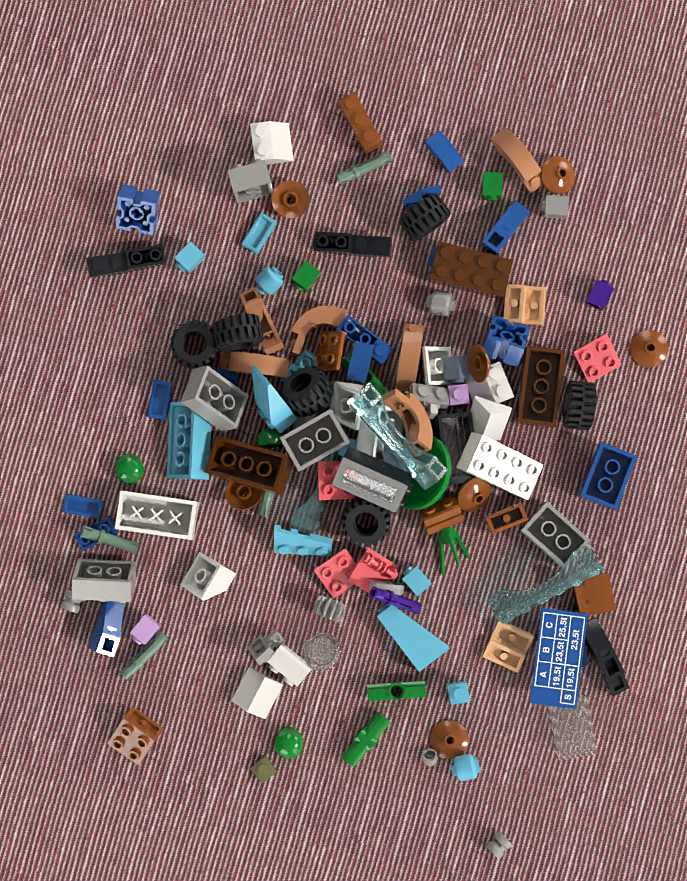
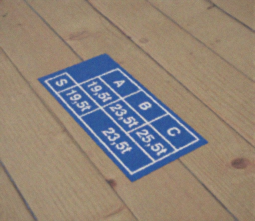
[530,608,588,709]

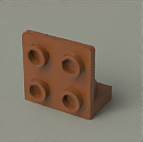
[316,331,345,373]
[570,572,616,617]
[108,707,164,765]

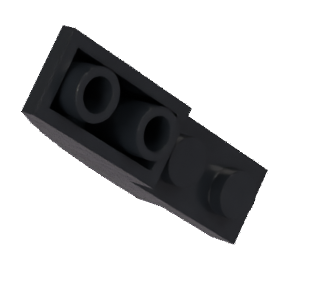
[313,232,392,258]
[86,244,166,278]
[585,617,630,697]

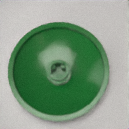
[385,436,451,510]

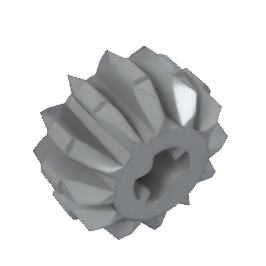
[313,595,346,622]

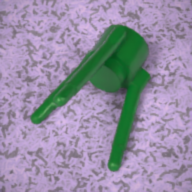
[438,527,470,575]

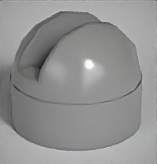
[422,749,438,766]

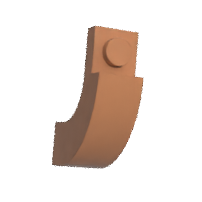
[490,127,543,194]
[239,287,284,355]
[290,306,347,356]
[395,323,424,392]
[220,352,289,378]
[381,389,433,456]

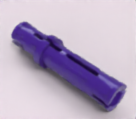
[369,587,421,614]

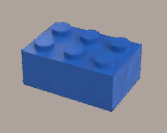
[578,442,637,511]

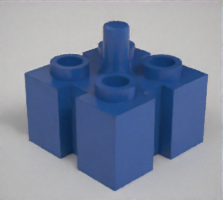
[116,184,160,236]
[483,315,530,367]

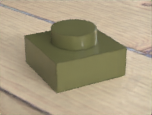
[250,756,277,783]

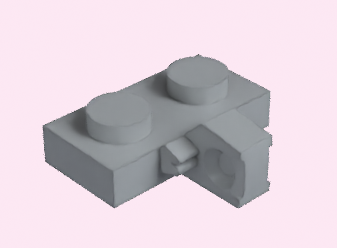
[410,383,449,419]
[247,630,284,665]

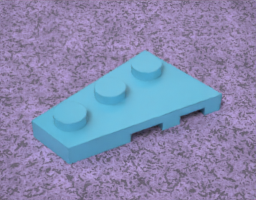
[274,524,332,557]

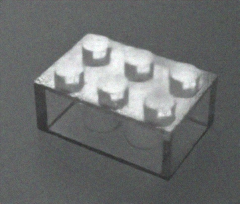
[547,694,597,761]

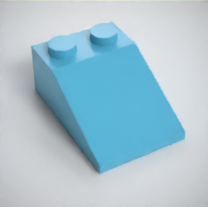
[252,365,298,433]

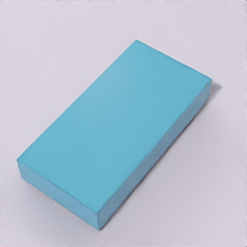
[241,212,277,255]

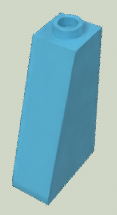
[376,605,450,672]

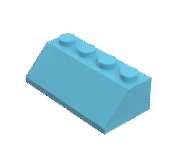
[167,402,211,480]

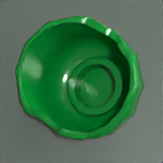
[256,428,285,449]
[115,453,144,484]
[274,727,303,759]

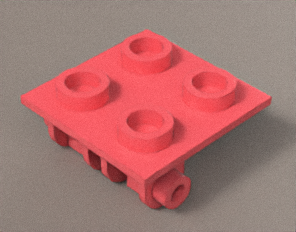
[572,333,621,382]
[318,460,356,500]
[347,547,398,593]
[314,548,357,598]

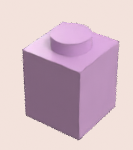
[447,384,469,407]
[130,614,161,645]

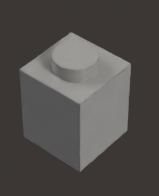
[540,195,569,219]

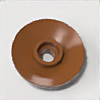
[541,156,575,194]
[272,180,310,218]
[630,330,668,368]
[467,344,490,383]
[457,477,491,512]
[225,481,263,510]
[430,720,469,759]

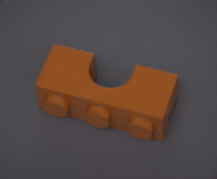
[338,91,382,155]

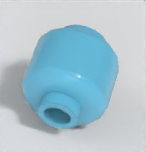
[255,267,283,295]
[451,754,480,781]

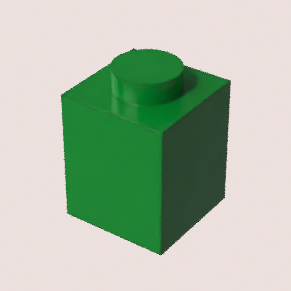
[481,172,503,202]
[292,261,321,293]

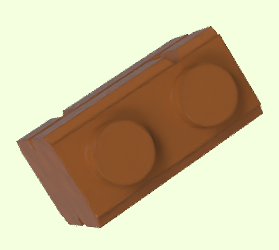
[419,495,464,535]
[484,502,528,535]

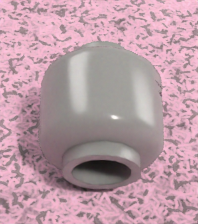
[427,290,456,316]

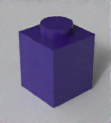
[585,279,615,311]

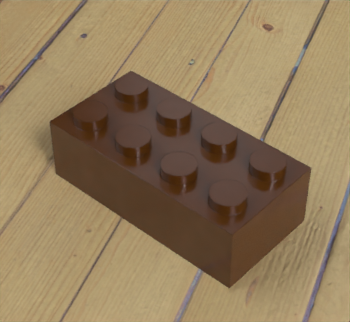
[428,242,513,300]
[516,345,565,428]
[205,436,293,496]

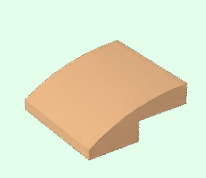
[504,284,547,326]
[482,619,534,673]

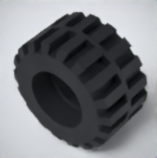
[399,194,451,241]
[212,313,264,352]
[170,320,219,369]
[280,365,334,417]
[562,380,597,431]
[342,497,391,547]

